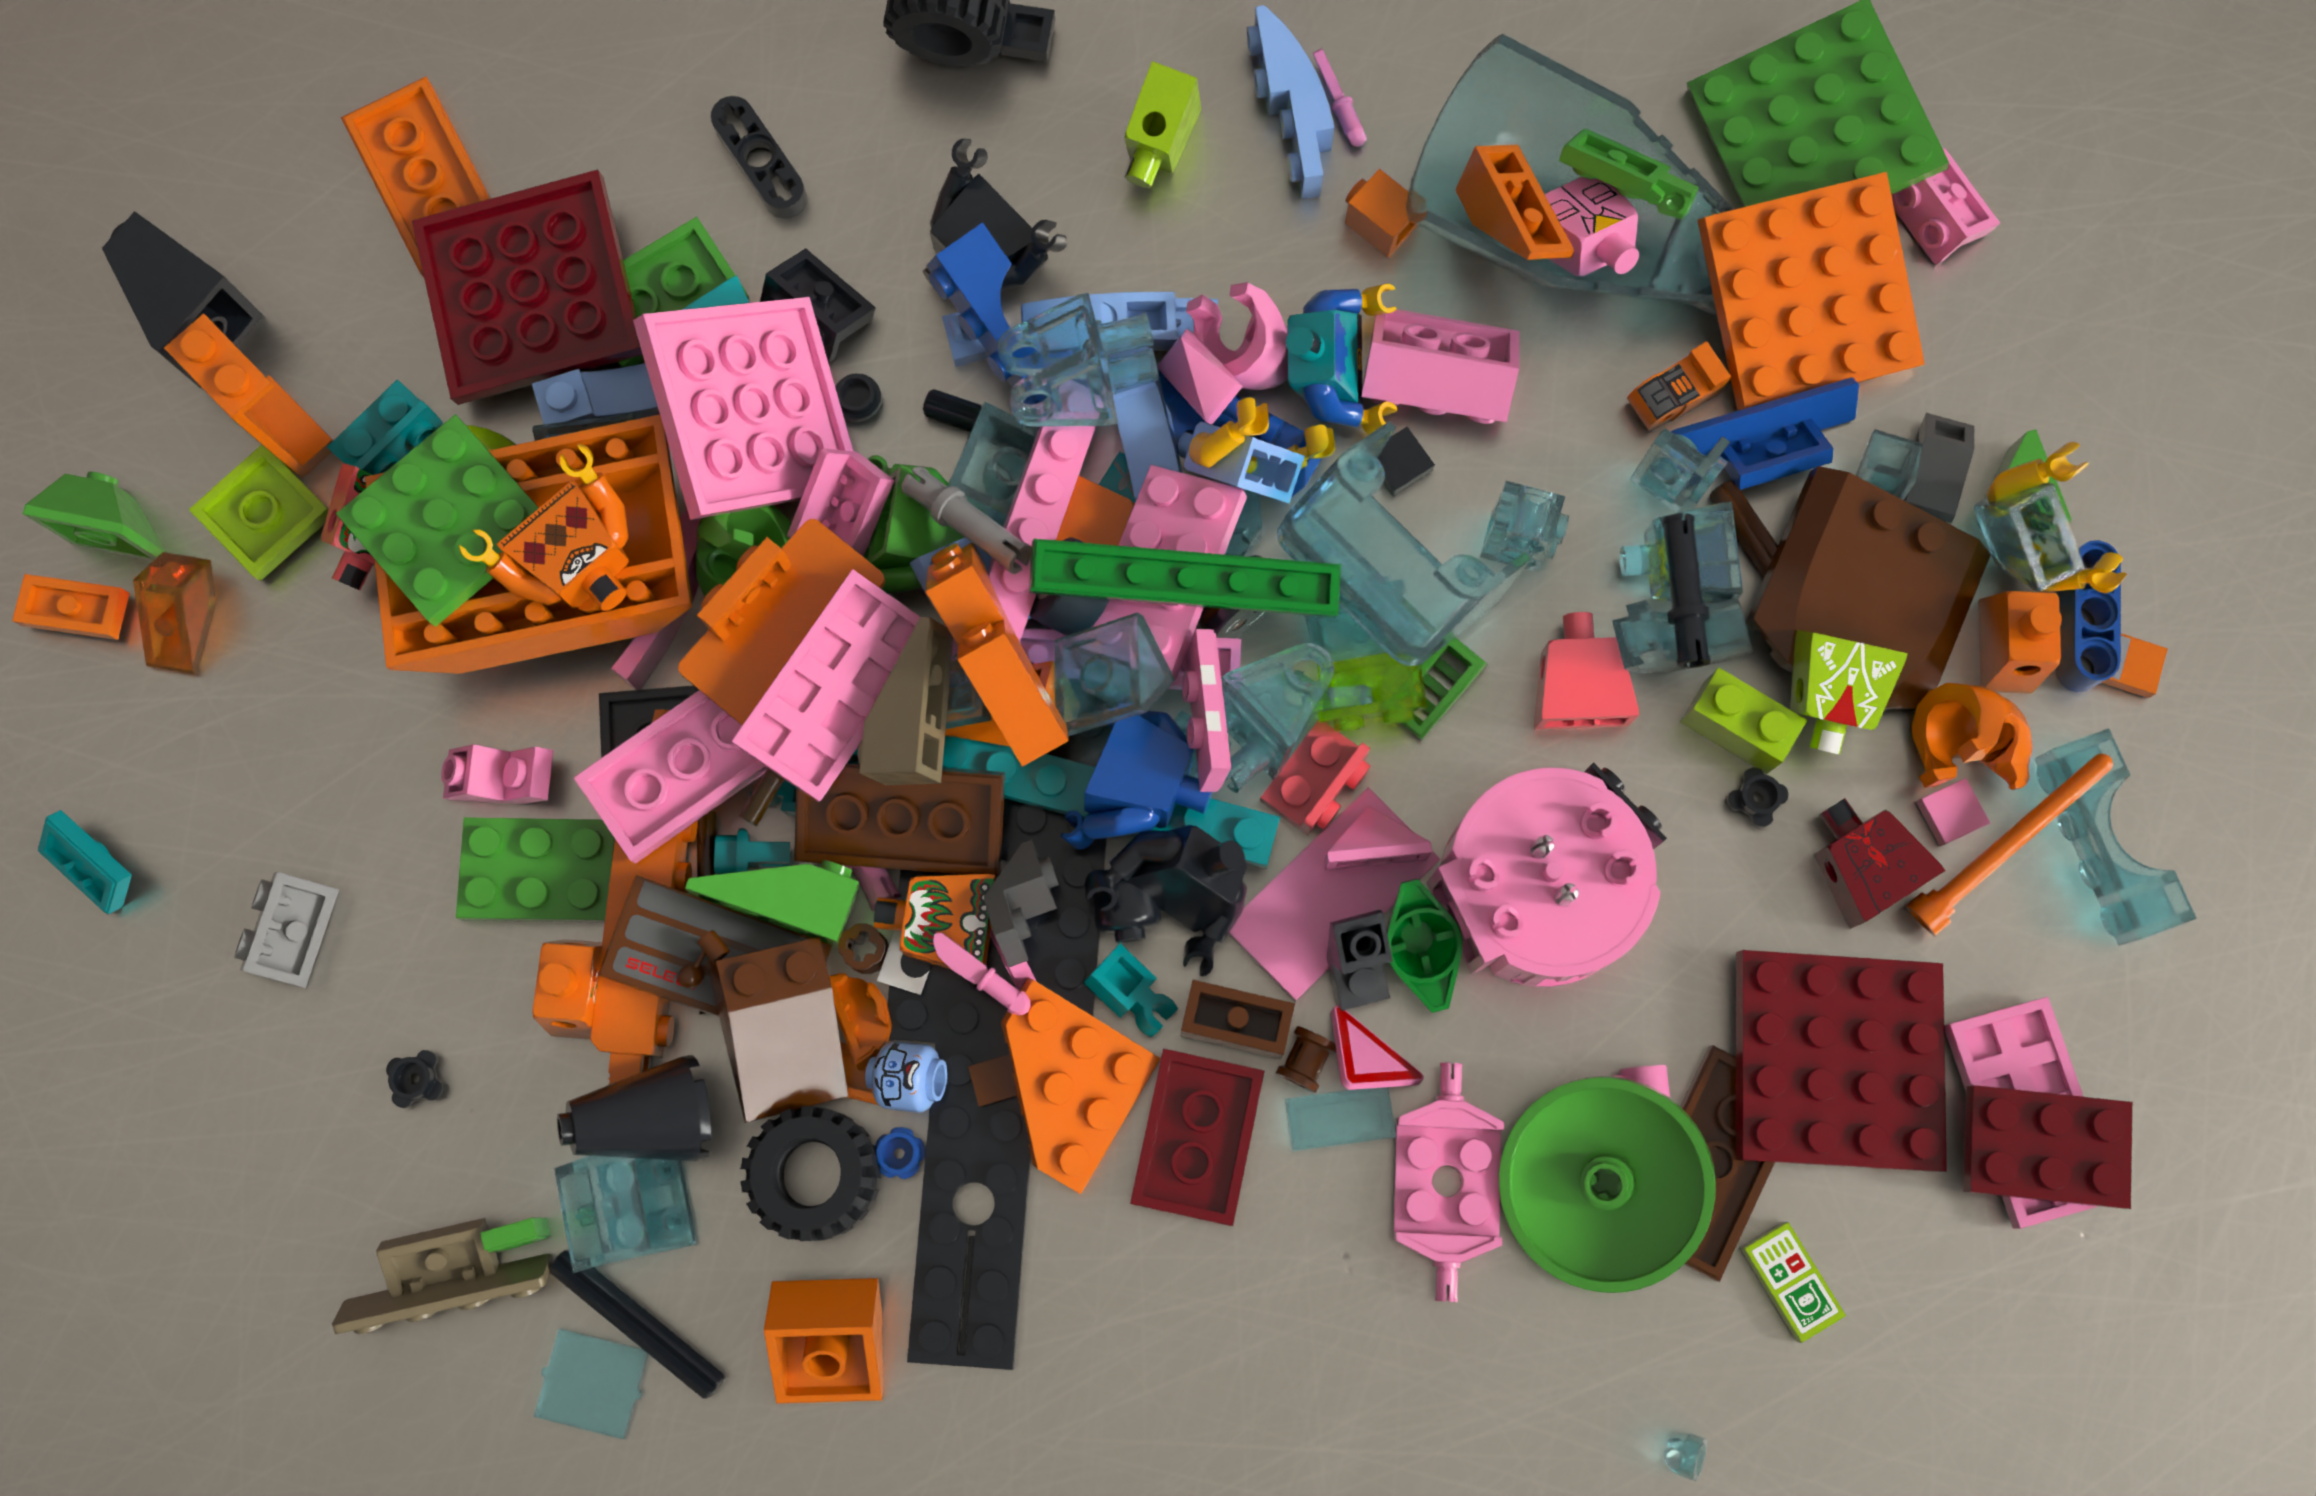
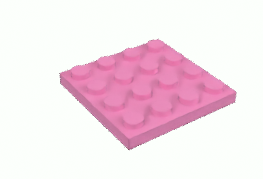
[633,297,854,520]

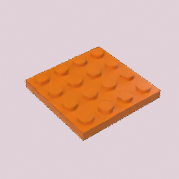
[1697,172,1925,411]

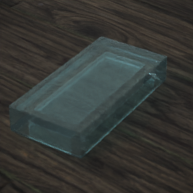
[1285,1087,1396,1152]

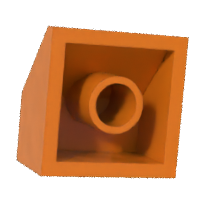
[764,1278,883,1404]

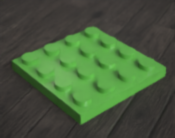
[1687,0,1949,208]

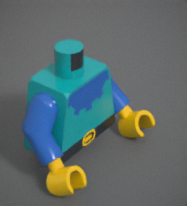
[1286,284,1397,437]

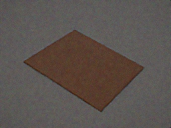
[968,1054,1017,1107]

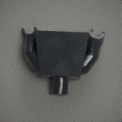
[923,139,1067,290]
[1085,825,1247,976]

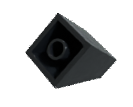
[102,211,264,388]

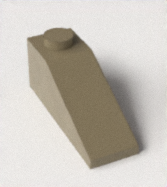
[858,617,953,785]

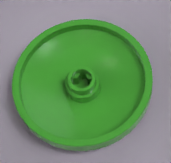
[1499,1076,1716,1293]

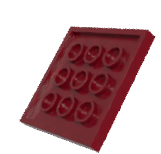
[412,169,643,405]
[1736,950,1947,1172]

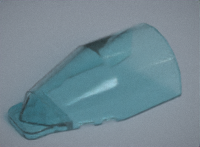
[1406,34,1734,316]

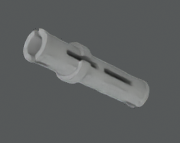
[902,466,1032,574]

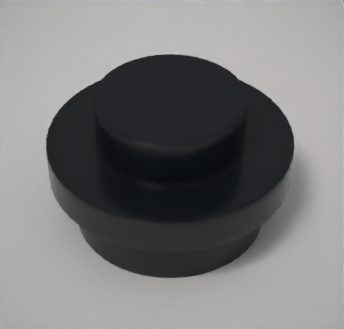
[835,374,882,422]

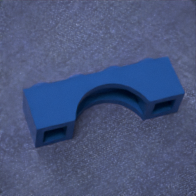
[926,222,1098,425]

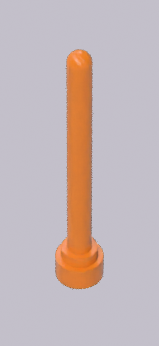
[1906,753,2113,936]

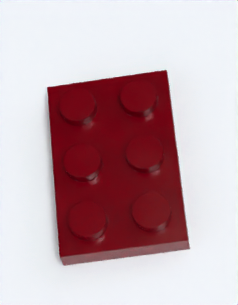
[1130,1048,1265,1226]
[1963,1085,2133,1209]

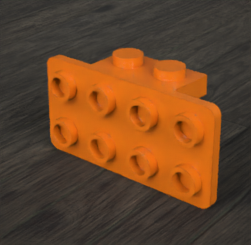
[678,519,885,725]

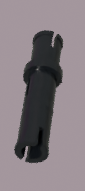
[1661,513,1711,668]

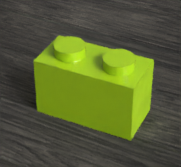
[1680,667,1808,774]

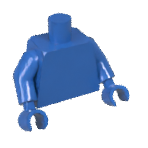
[1061,702,1213,850]

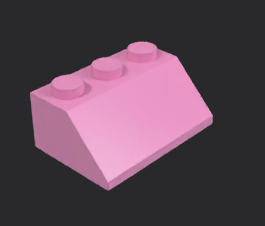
[1361,307,1519,424]

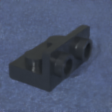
[760,248,876,364]

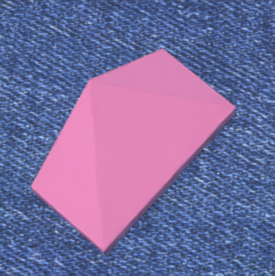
[1157,329,1243,425]
[1324,806,1432,870]

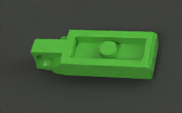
[1559,128,1699,220]

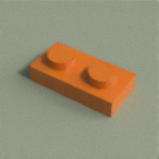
[12,574,130,640]

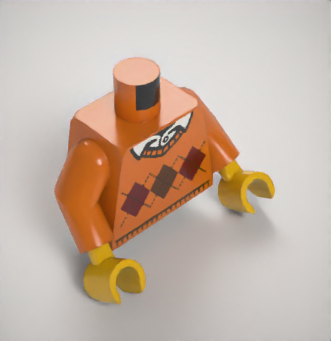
[459,444,629,611]

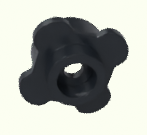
[1727,767,1789,827]
[386,1050,444,1108]

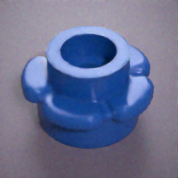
[875,1127,925,1179]

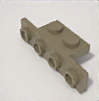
[332,1218,553,1334]

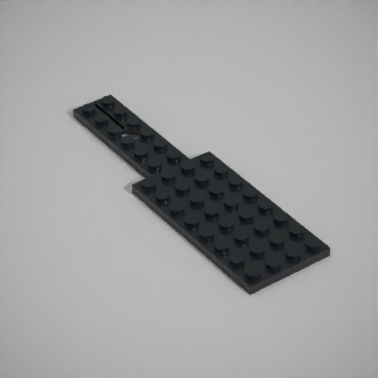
[888,679,1118,1370]

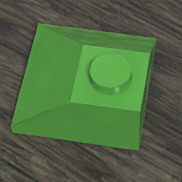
[22,471,168,563]

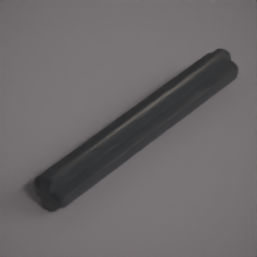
[549,1250,725,1399]

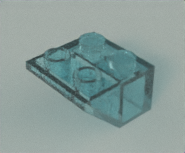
[554,1156,697,1273]

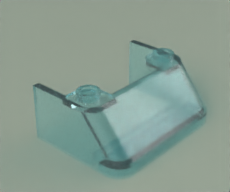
[1277,421,1532,666]

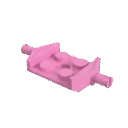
[1393,1062,1504,1302]

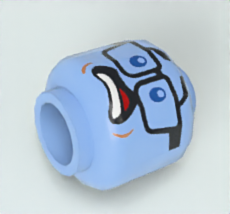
[865,1041,947,1113]

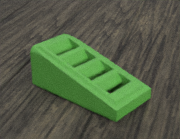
[1383,631,1488,740]

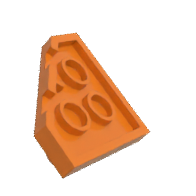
[1001,978,1161,1194]

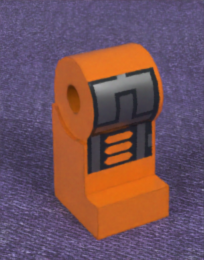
[1627,341,1731,431]

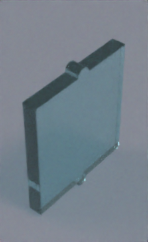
[534,1328,649,1439]

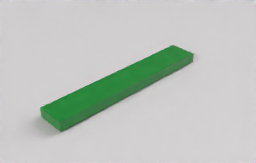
[1029,539,1341,618]

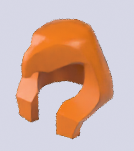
[1911,682,2033,790]

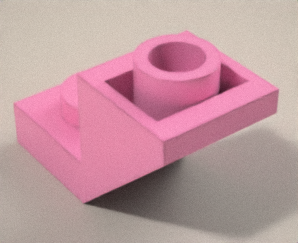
[441,744,554,804]

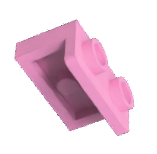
[787,448,894,556]

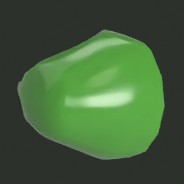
[695,505,791,596]

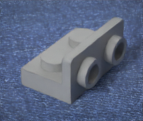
[234,872,339,988]

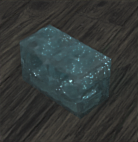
[1480,481,1569,572]

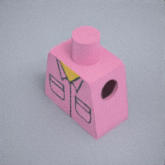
[1545,177,1639,276]

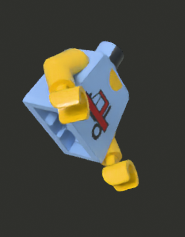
[1178,397,1335,503]

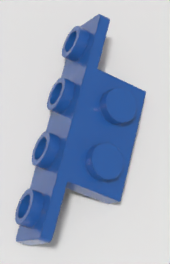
[1669,377,1859,490]

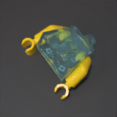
[1974,442,2127,593]

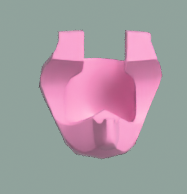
[1186,282,1288,390]

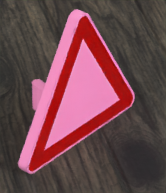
[1331,1005,1424,1090]

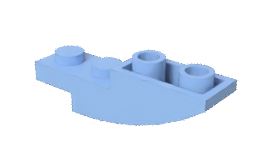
[1247,5,1335,199]
[1021,292,1220,355]

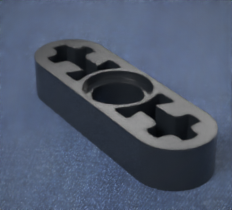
[711,96,807,218]

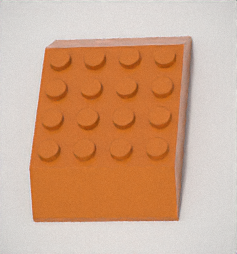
[365,414,693,674]

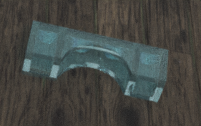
[2034,728,2197,946]

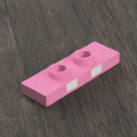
[1182,629,1231,792]

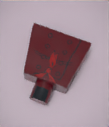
[1815,798,1946,929]

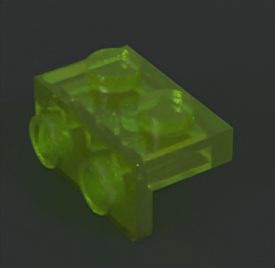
[1317,648,1427,732]

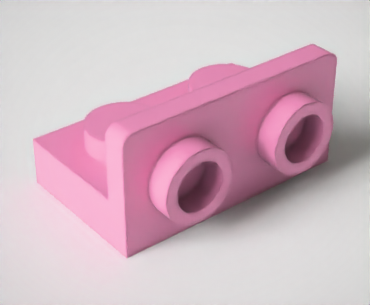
[1891,148,2000,264]

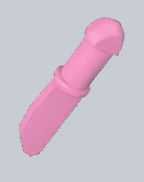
[1313,49,1367,147]
[933,932,1031,1015]

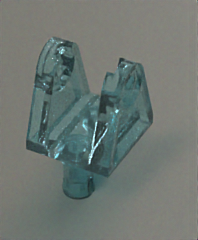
[997,293,1159,427]
[1182,643,1335,793]

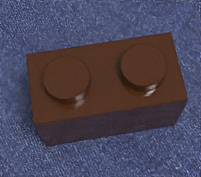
[1180,980,1295,1059]

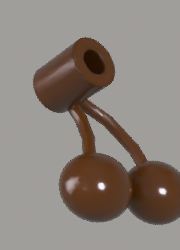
[678,930,730,989]

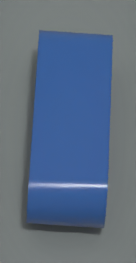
[2055,540,2121,692]

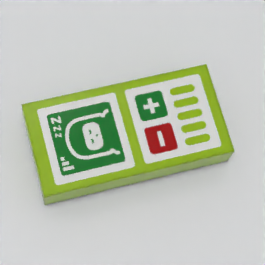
[1740,1222,1846,1343]

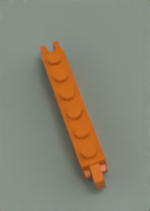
[590,709,698,1085]

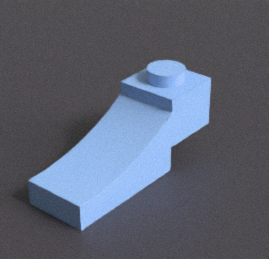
[1100,342,1183,500]
[532,363,660,437]

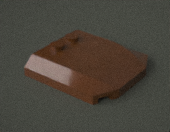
[1745,466,1991,711]

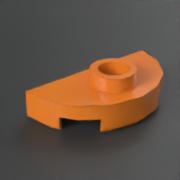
[829,973,892,1071]

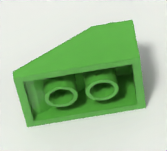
[685,860,859,949]

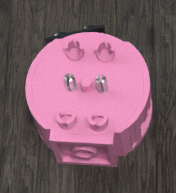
[1426,762,1667,987]

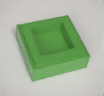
[480,1218,550,1253]

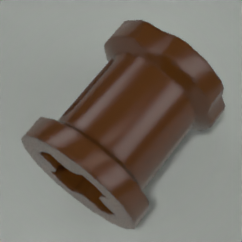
[838,923,889,974]
[1275,1026,1336,1093]

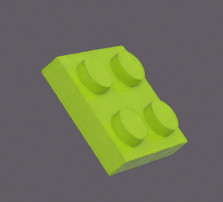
[188,444,329,582]

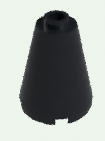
[557,1055,711,1161]

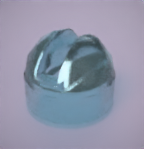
[1663,1432,1707,1481]

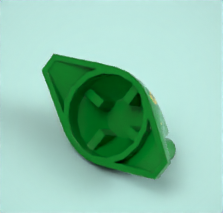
[1386,879,1463,1013]

